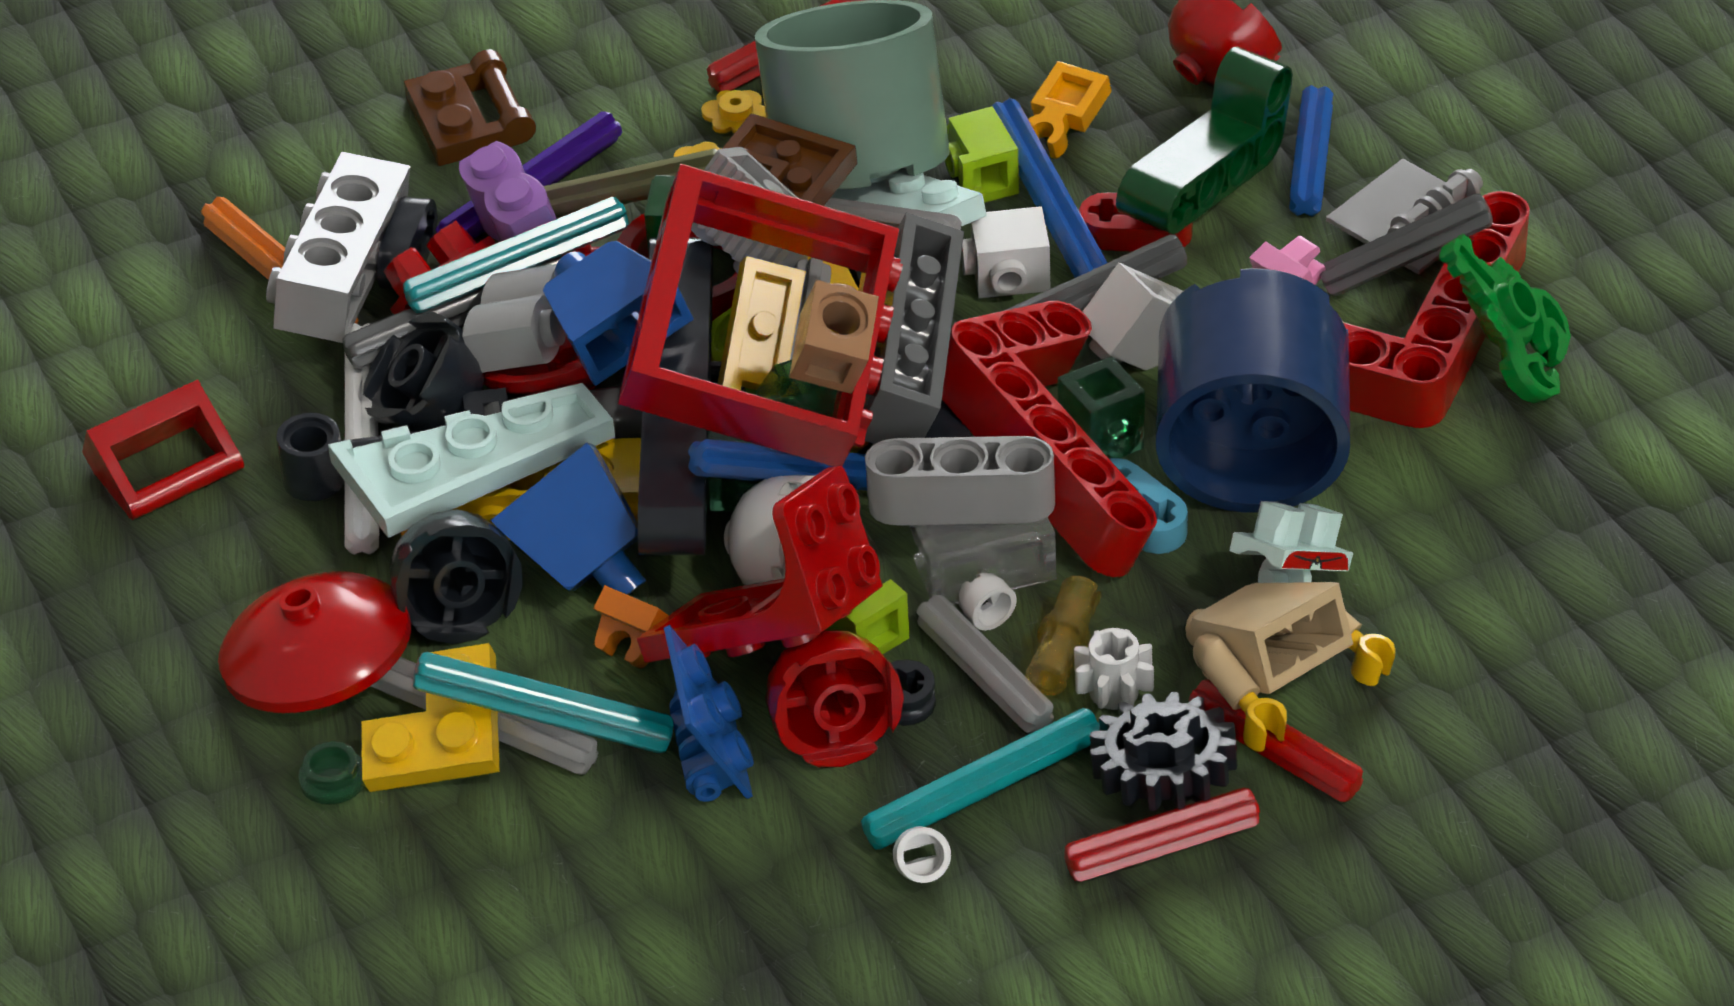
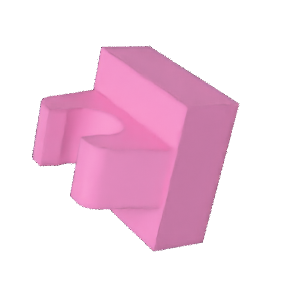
[1249,236,1326,285]

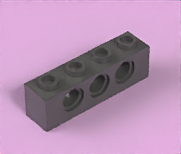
[863,212,964,444]

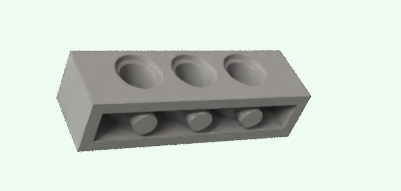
[266,152,410,343]

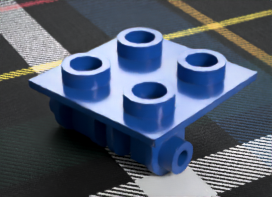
[664,625,754,802]

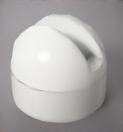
[959,573,1017,631]
[893,826,951,883]

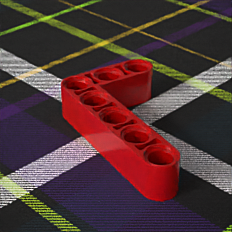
[1343,191,1530,428]
[942,301,1157,577]

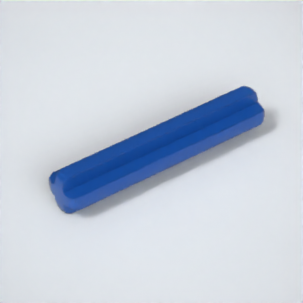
[1289,85,1333,217]

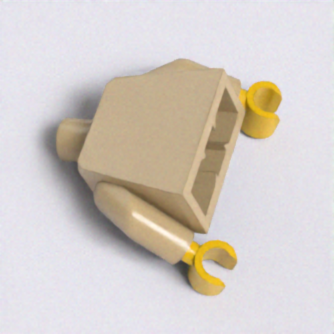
[1185,582,1395,752]

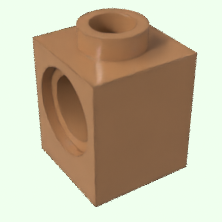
[789,280,879,394]

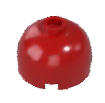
[1168,0,1282,88]
[765,631,904,767]

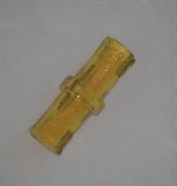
[1025,576,1102,695]

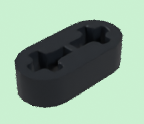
[376,196,438,290]

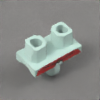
[1229,501,1353,583]

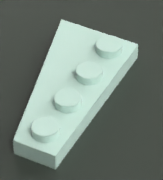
[328,383,615,538]

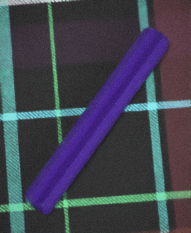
[436,111,622,239]

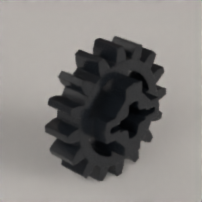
[1090,692,1238,811]

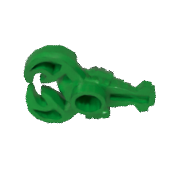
[1439,233,1571,403]

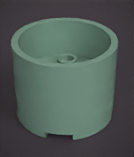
[755,0,950,189]

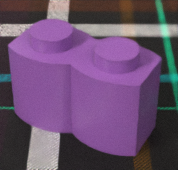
[459,141,557,242]

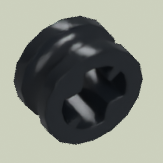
[891,659,936,726]

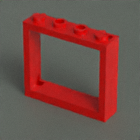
[617,163,903,467]

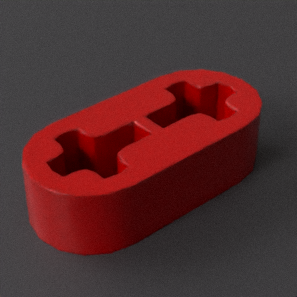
[1079,192,1193,252]

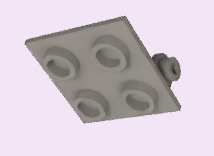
[1326,159,1483,275]

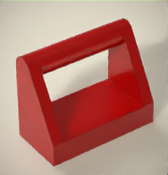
[82,379,244,521]

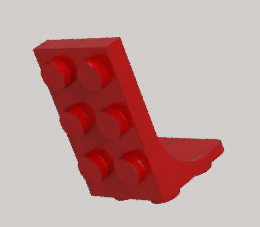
[636,466,883,663]

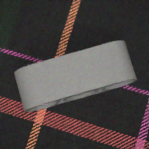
[865,436,1055,525]

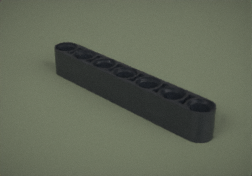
[638,237,713,556]

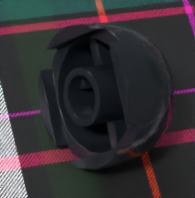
[363,312,484,432]
[389,509,523,644]

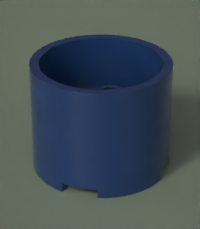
[1156,268,1350,513]

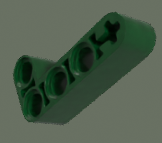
[1116,46,1293,234]

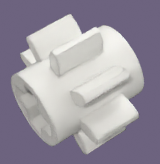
[1074,628,1154,710]

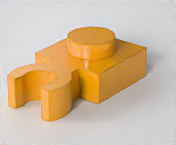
[1028,61,1112,159]

